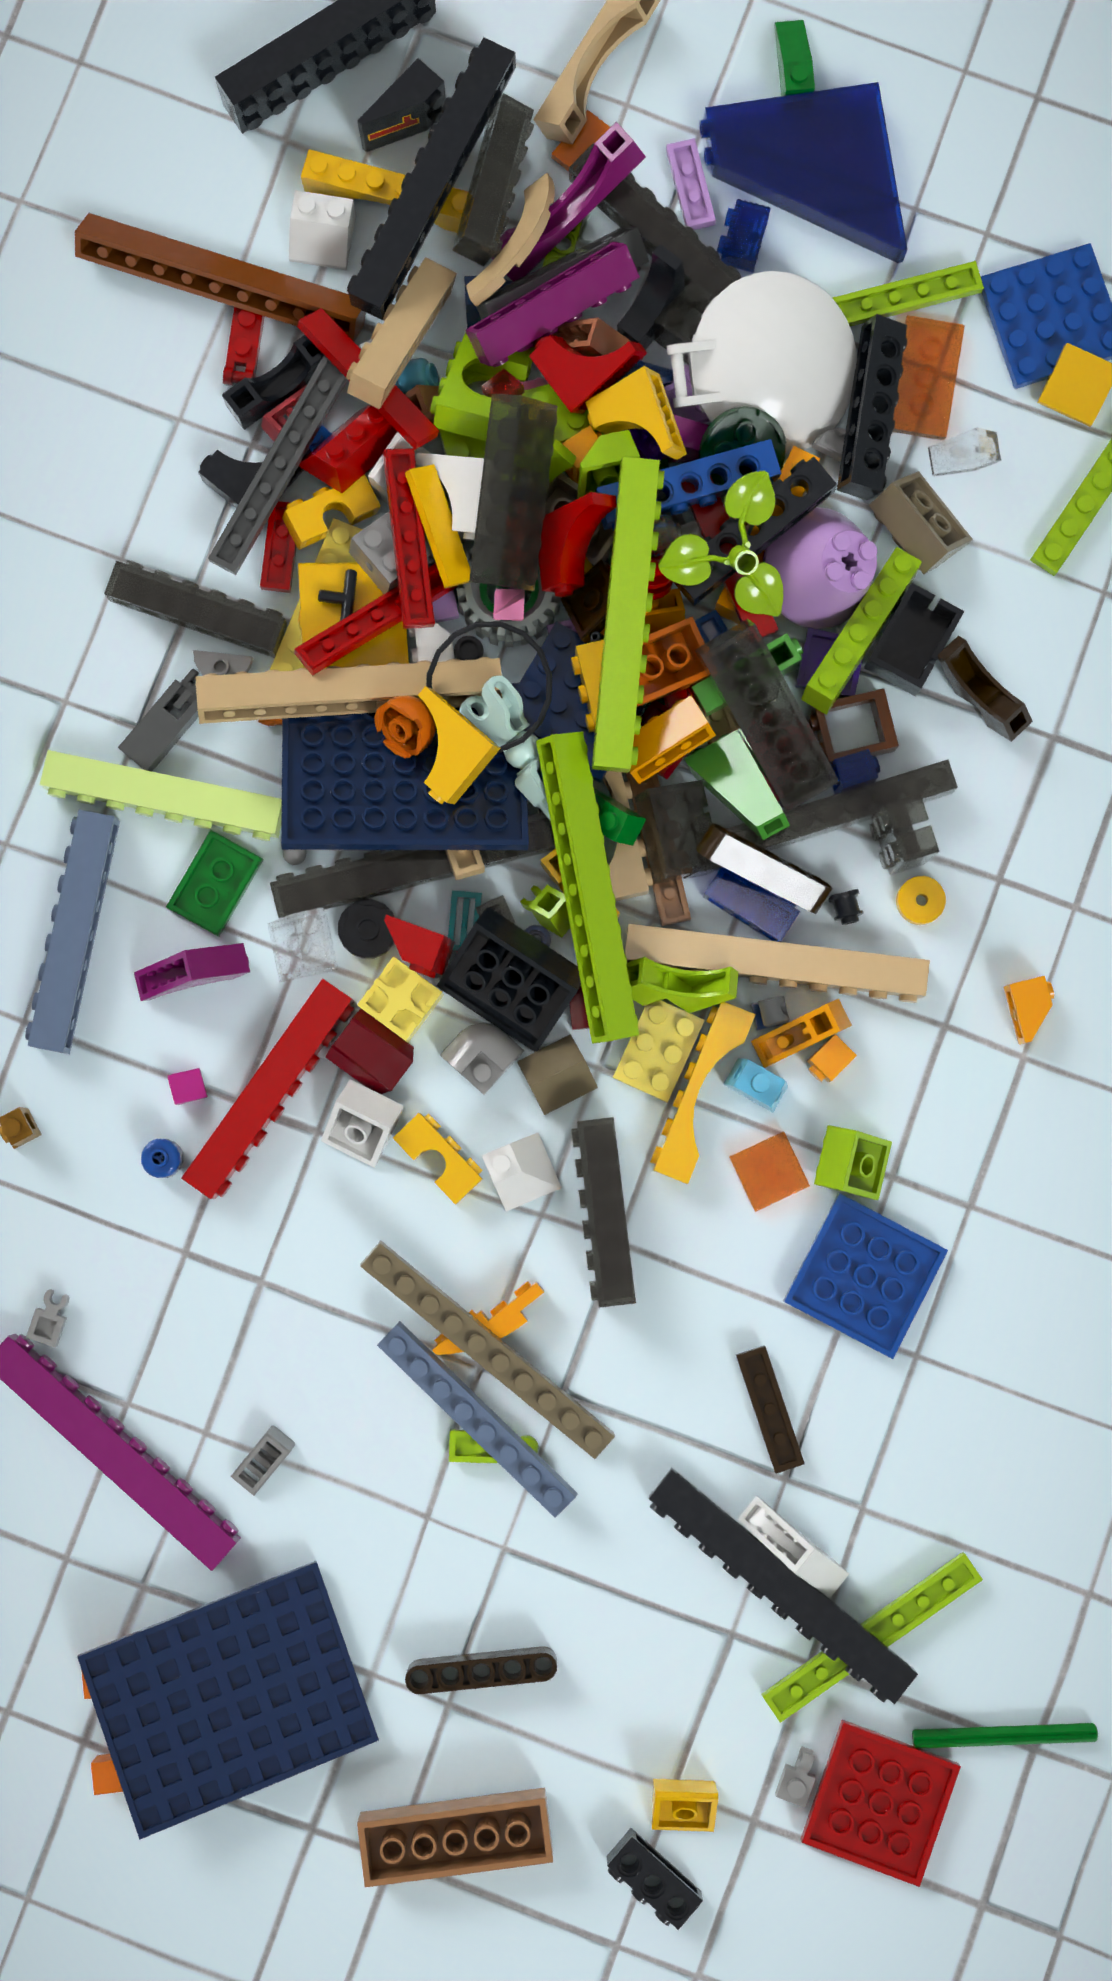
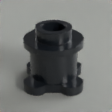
[828,889,864,925]

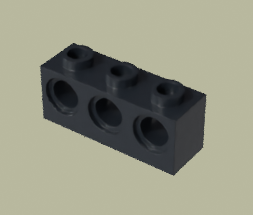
[606,1828,703,1930]

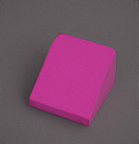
[167,1068,208,1105]

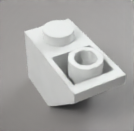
[409,622,455,663]

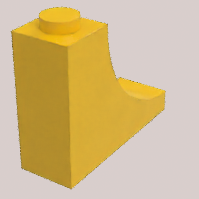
[585,366,687,460]
[418,686,501,805]

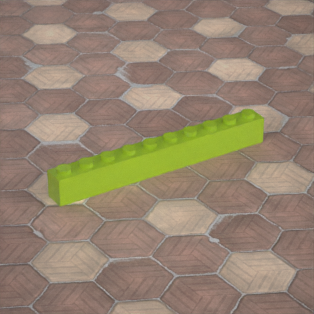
[592,456,664,773]
[536,731,639,1044]

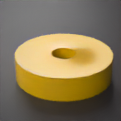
[896,876,946,925]

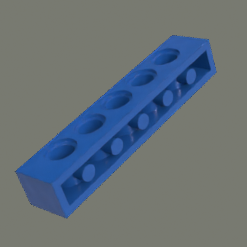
[595,439,782,531]

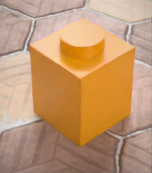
[806,1034,857,1082]

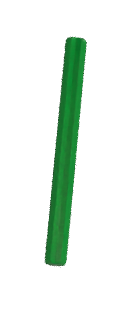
[912,1723,1098,1749]

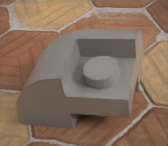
[440,1023,525,1095]

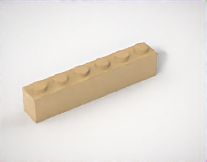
[346,257,457,409]

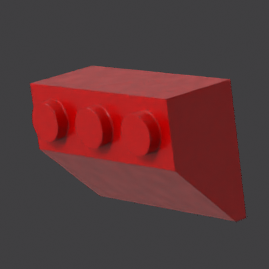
[299,404,397,493]
[384,914,456,979]

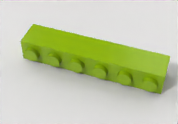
[801,547,922,715]

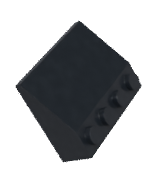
[436,907,581,1052]

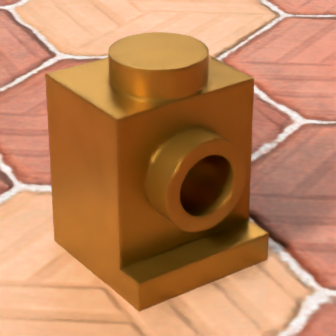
[0,1107,42,1149]

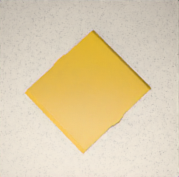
[298,563,409,669]

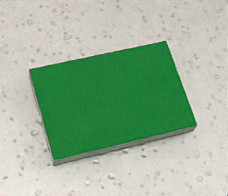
[166,829,264,937]

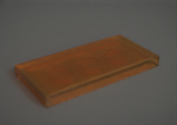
[893,315,965,441]

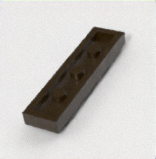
[736,1345,805,1474]

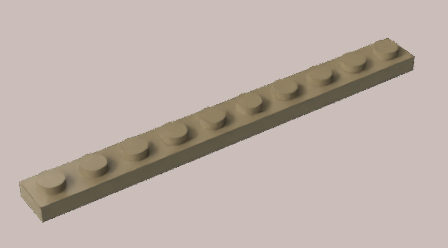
[360,1240,615,1459]

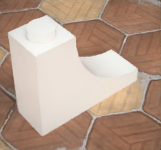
[415,453,504,541]
[737,1496,849,1598]

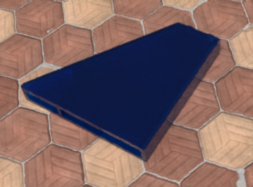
[699,82,908,263]

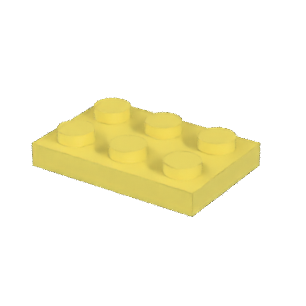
[613,1000,705,1103]

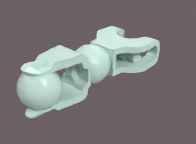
[459,676,551,821]

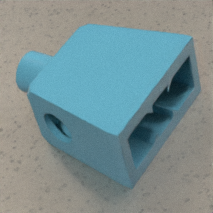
[723,1058,788,1113]

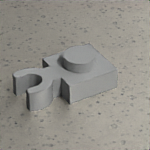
[26,1289,70,1348]

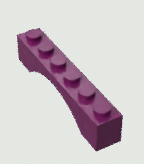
[486,121,646,282]

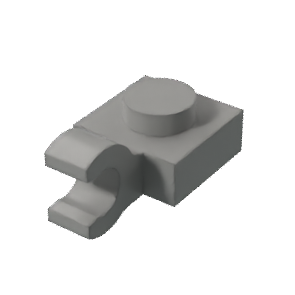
[775,1746,816,1808]

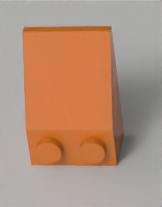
[637,616,718,707]

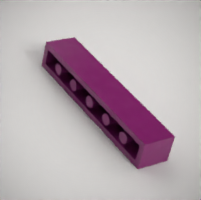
[465,242,640,367]

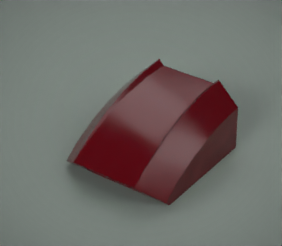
[325,1009,414,1094]

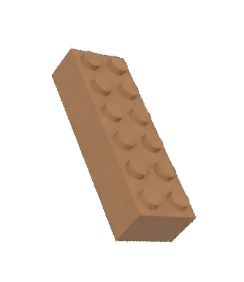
[357,1787,553,1887]

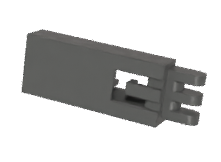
[118,669,199,772]

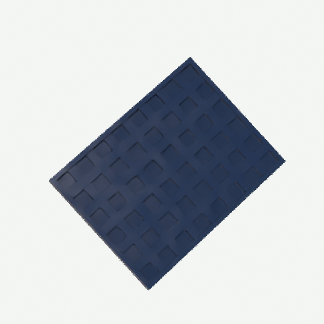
[77,1561,379,1840]

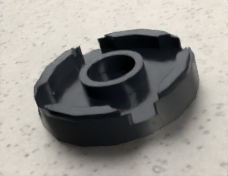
[338,899,395,959]

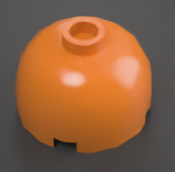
[374,695,436,758]

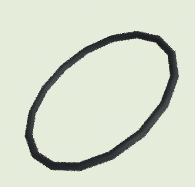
[426,621,552,752]

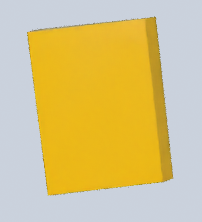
[652,1779,718,1832]

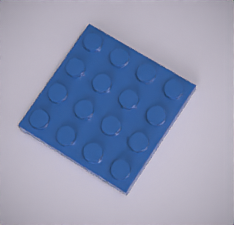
[981,243,1112,389]
[783,1193,948,1359]

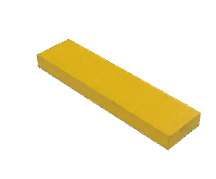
[405,464,474,588]

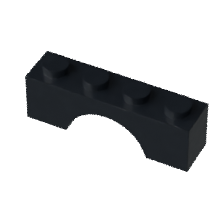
[222,335,324,430]

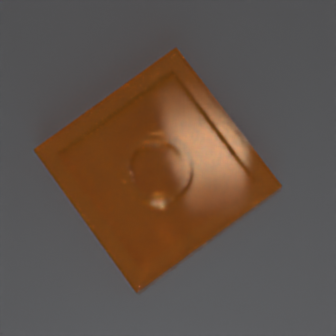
[729,1131,810,1212]

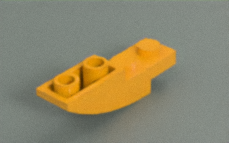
[432,1281,544,1355]

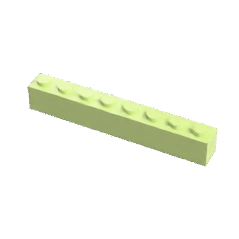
[40,750,282,841]

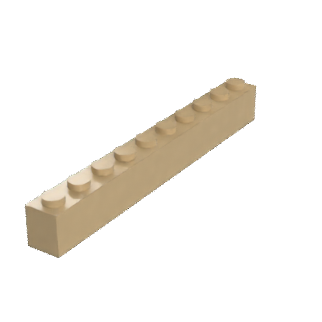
[195,657,502,724]
[624,924,930,1003]

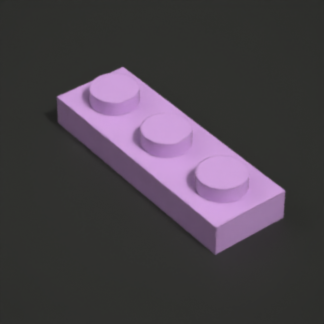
[666,138,716,232]

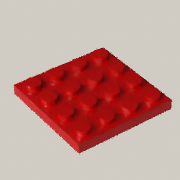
[800,1719,961,1887]

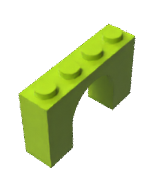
[430,332,535,446]

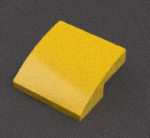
[1037,343,1112,427]

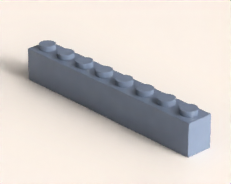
[25,810,120,1055]

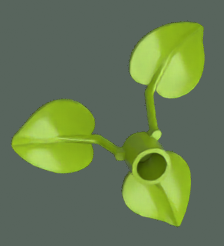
[658,471,783,617]

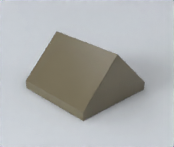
[517,1034,598,1115]

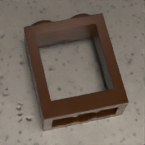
[808,688,899,768]

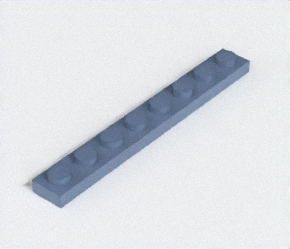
[377,1321,578,1518]

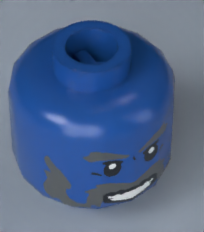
[141,1139,183,1178]

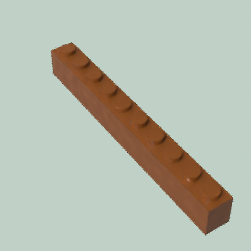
[75,213,366,342]

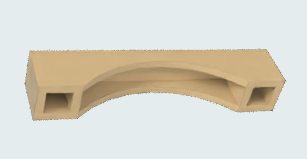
[533,0,661,144]
[603,771,653,901]

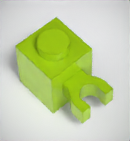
[520,884,571,938]

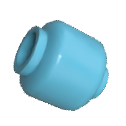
[395,358,439,394]

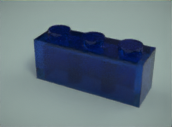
[703,866,800,942]

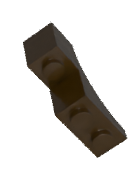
[937,635,1033,742]

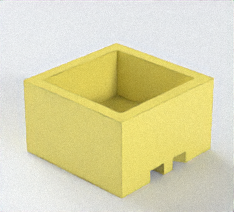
[357,956,444,1043]

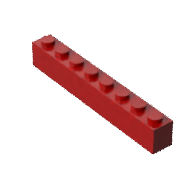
[181,978,355,1199]

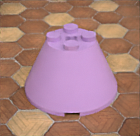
[763,508,877,629]

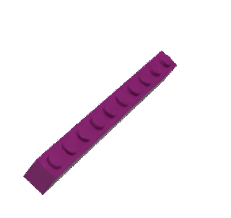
[0,1334,241,1571]

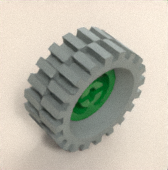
[456,533,561,647]

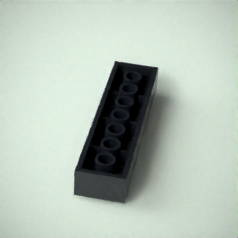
[215,0,436,134]

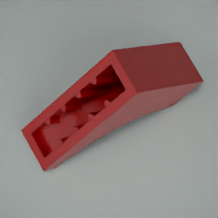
[529,335,647,414]
[535,492,617,597]

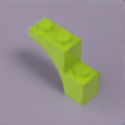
[627,957,739,1013]

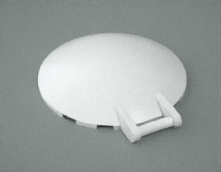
[666,271,857,455]

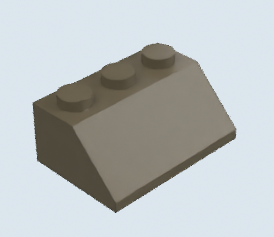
[869,471,973,574]

